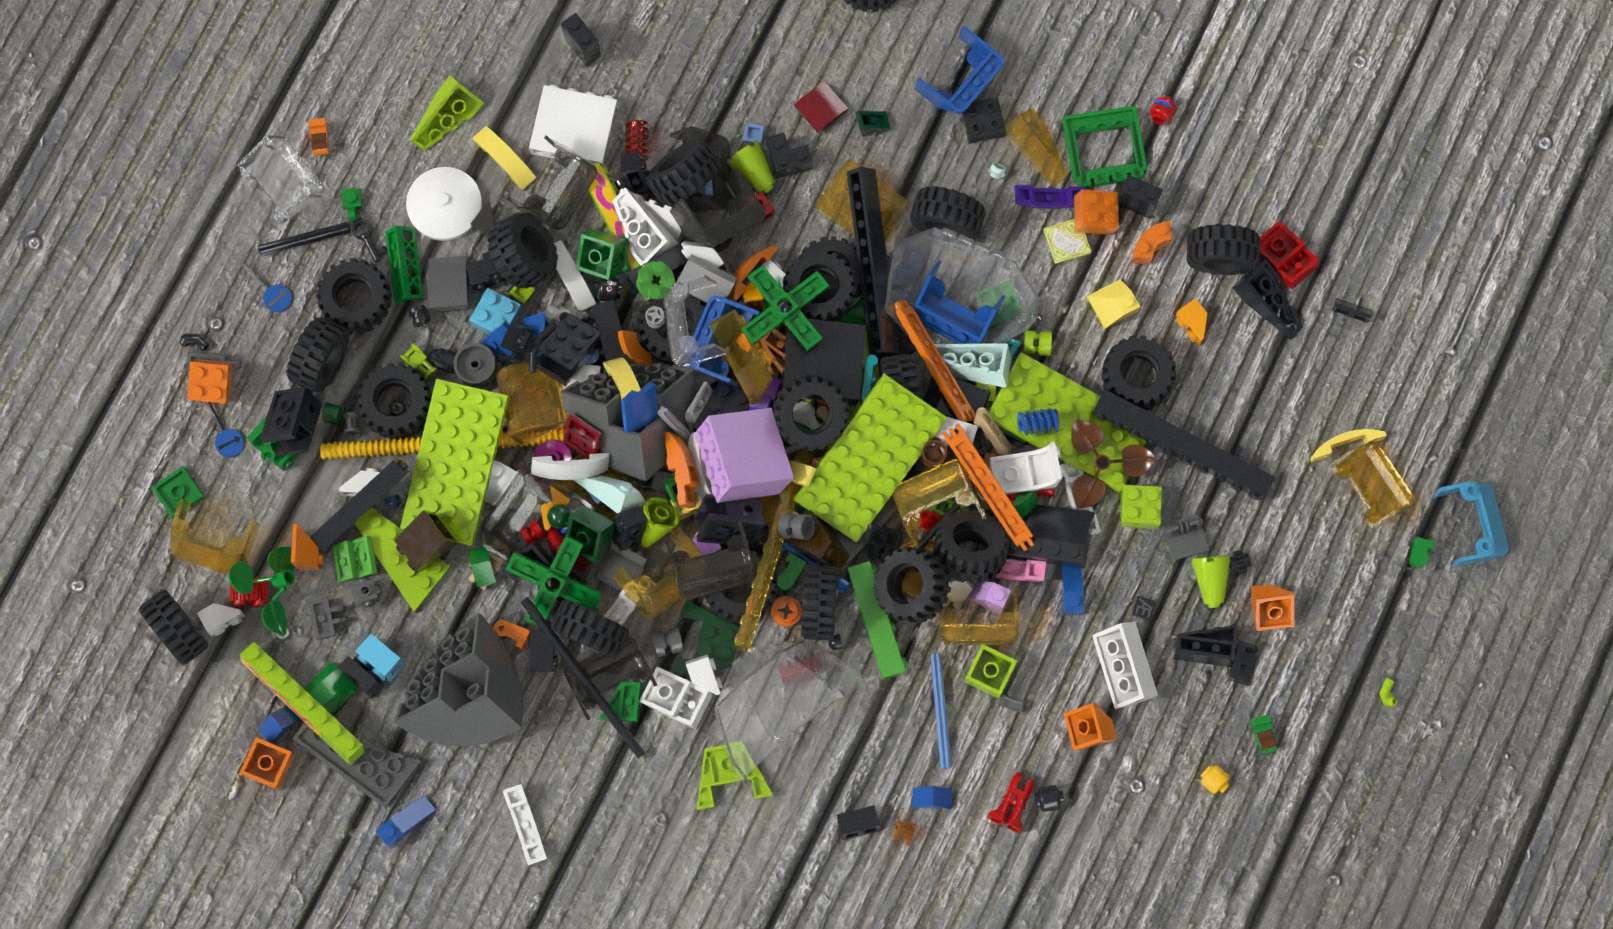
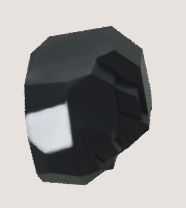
[427,348,456,374]

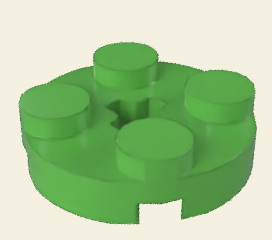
[636,261,676,300]

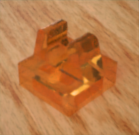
[894,820,916,845]

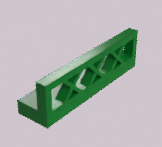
[385,226,424,304]

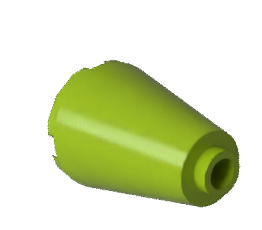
[727,140,775,194]
[638,497,680,548]
[1192,556,1230,608]

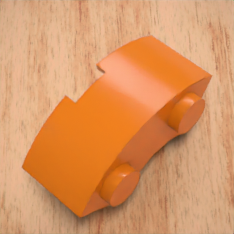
[1132,221,1171,264]

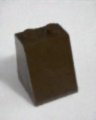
[788,509,850,572]
[394,510,458,572]

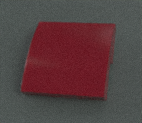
[794,81,848,133]
[563,413,602,459]

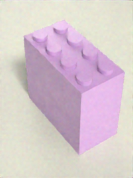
[695,408,794,503]

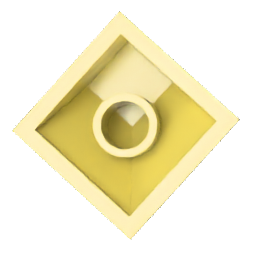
[1087,280,1140,329]

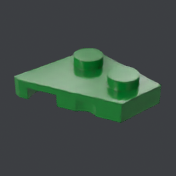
[600,681,642,722]

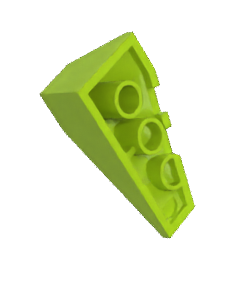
[410,75,484,151]

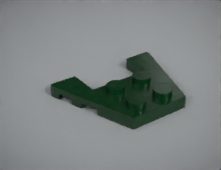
[673,601,740,676]

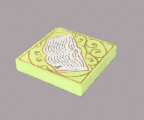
[1043,219,1091,265]

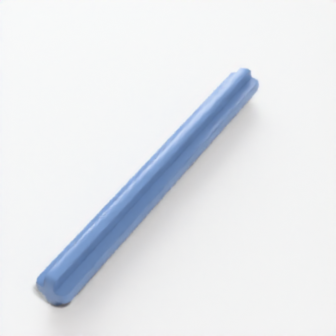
[930,653,951,769]

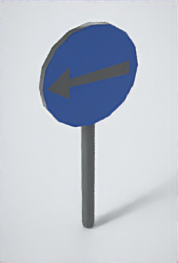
[242,263,292,312]

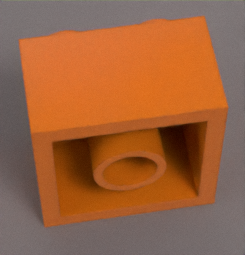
[1074,189,1119,235]
[188,359,233,404]
[240,737,295,791]

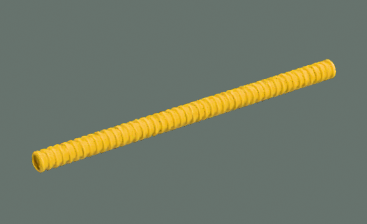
[320,427,566,460]

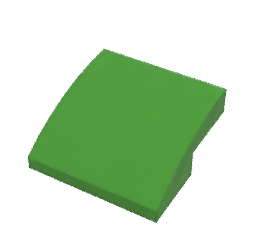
[332,536,377,583]

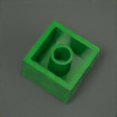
[576,229,625,280]

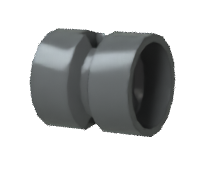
[778,513,815,540]
[652,627,684,658]

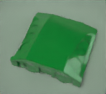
[303,662,359,715]

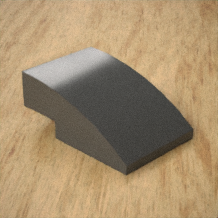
[428,256,469,312]

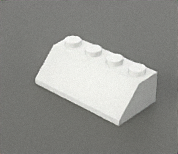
[1092,622,1158,709]

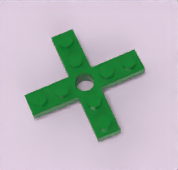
[741,265,829,352]
[506,534,602,626]

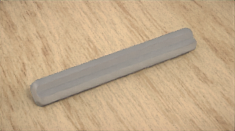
[658,406,692,445]

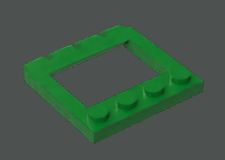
[1062,105,1147,188]

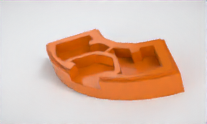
[618,330,652,367]

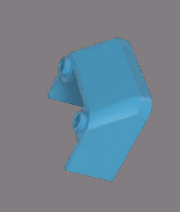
[1434,482,1509,568]

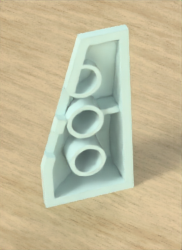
[574,475,646,513]

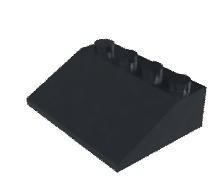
[1007,504,1095,569]

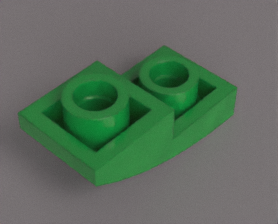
[1012,490,1038,518]

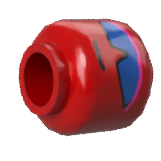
[1149,96,1177,125]

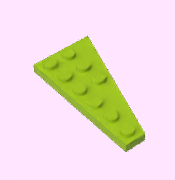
[355,507,451,613]

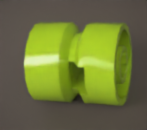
[1023,330,1052,356]

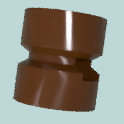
[920,440,947,470]

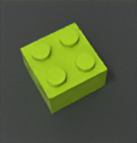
[1120,485,1162,529]
[964,644,1017,699]

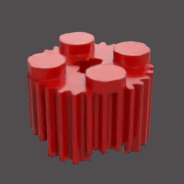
[229,577,269,608]

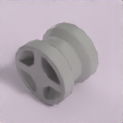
[645,306,665,329]

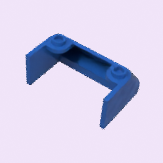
[914,26,1004,114]
[913,260,1006,344]
[684,296,761,389]

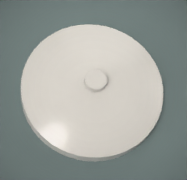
[406,167,482,241]

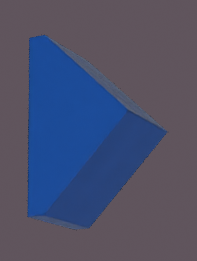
[258,705,301,744]
[912,786,952,809]

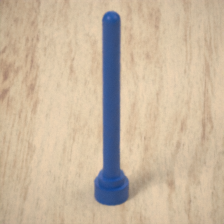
[775,534,851,594]

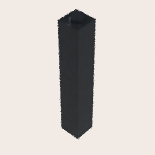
[624,224,732,295]
[309,458,410,552]

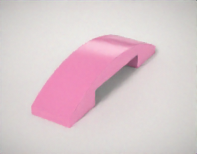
[994,559,1046,581]

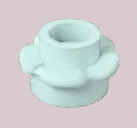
[988,163,1006,179]

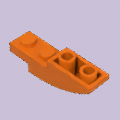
[664,432,701,509]

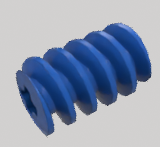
[1017,408,1059,436]

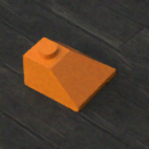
[291,524,324,570]
[1251,584,1295,631]
[1064,703,1117,751]

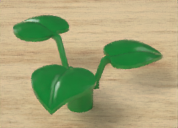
[228,546,295,635]

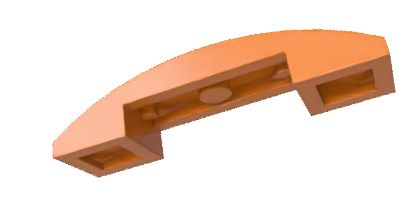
[727,245,778,302]

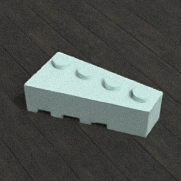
[935,344,1012,388]

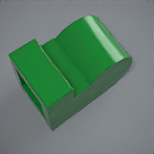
[1409,537,1435,569]

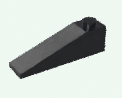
[1232,259,1303,340]

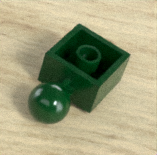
[547,504,615,563]

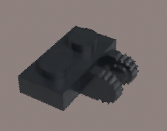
[863,524,904,562]

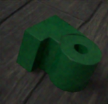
[322,402,346,426]

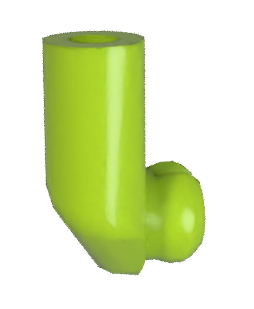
[1379,678,1397,707]

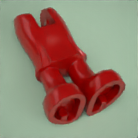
[987,772,1035,833]

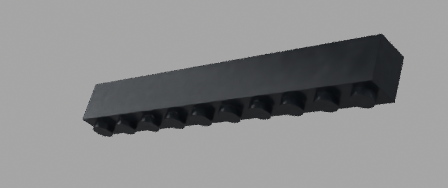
[847,167,899,358]
[1091,389,1275,500]

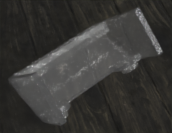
[663,274,728,366]

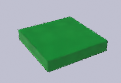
[151,466,205,520]

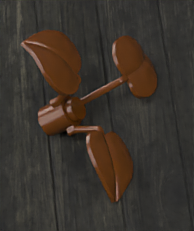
[1071,420,1156,508]

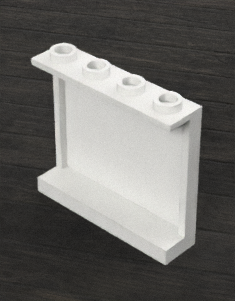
[529,85,618,167]

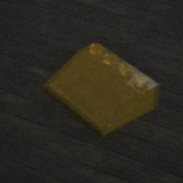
[814,158,909,238]
[495,361,568,445]

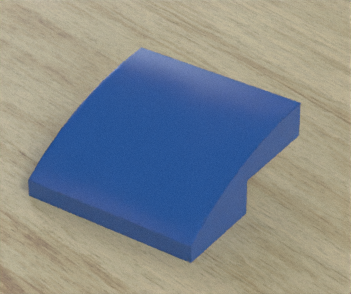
[621,382,658,433]

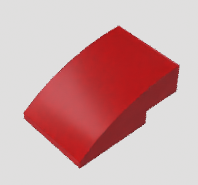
[1260,221,1319,290]

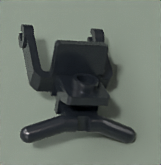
[495,323,555,373]

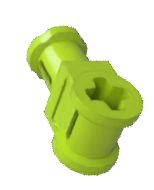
[399,343,438,381]

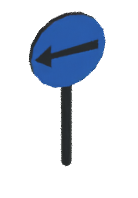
[206,402,244,458]

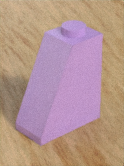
[967,581,1011,615]

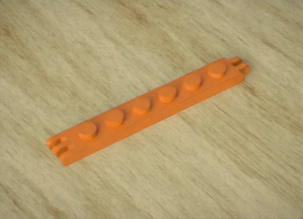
[895,300,976,422]
[942,423,1034,551]

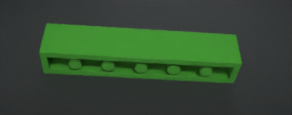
[847,561,908,681]

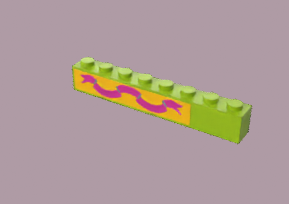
[579,162,659,304]
[240,642,364,766]

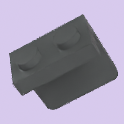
[596,542,648,593]

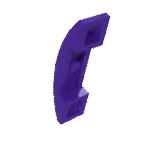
[1014,185,1086,209]

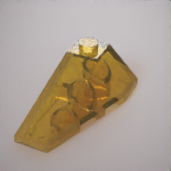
[1005,109,1067,187]

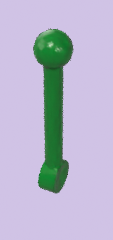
[622,234,629,272]

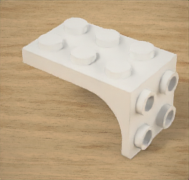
[988,442,1064,495]

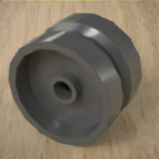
[453,343,498,390]

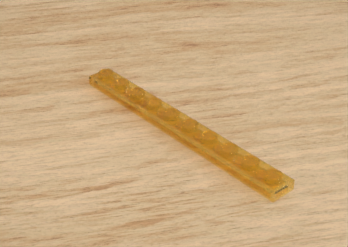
[735,481,801,653]

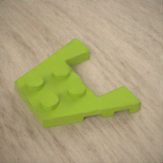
[697,741,772,811]

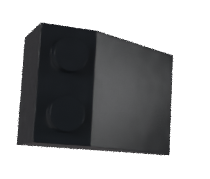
[923,377,991,425]

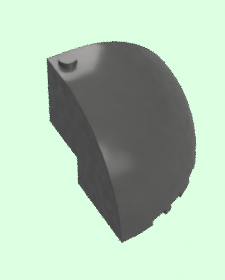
[560,363,696,481]
[395,613,523,746]

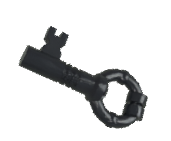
[351,218,388,263]

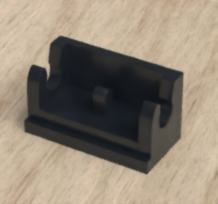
[1227,640,1258,686]
[836,805,880,841]

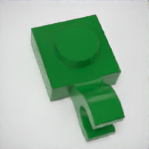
[342,188,362,222]
[261,441,278,462]

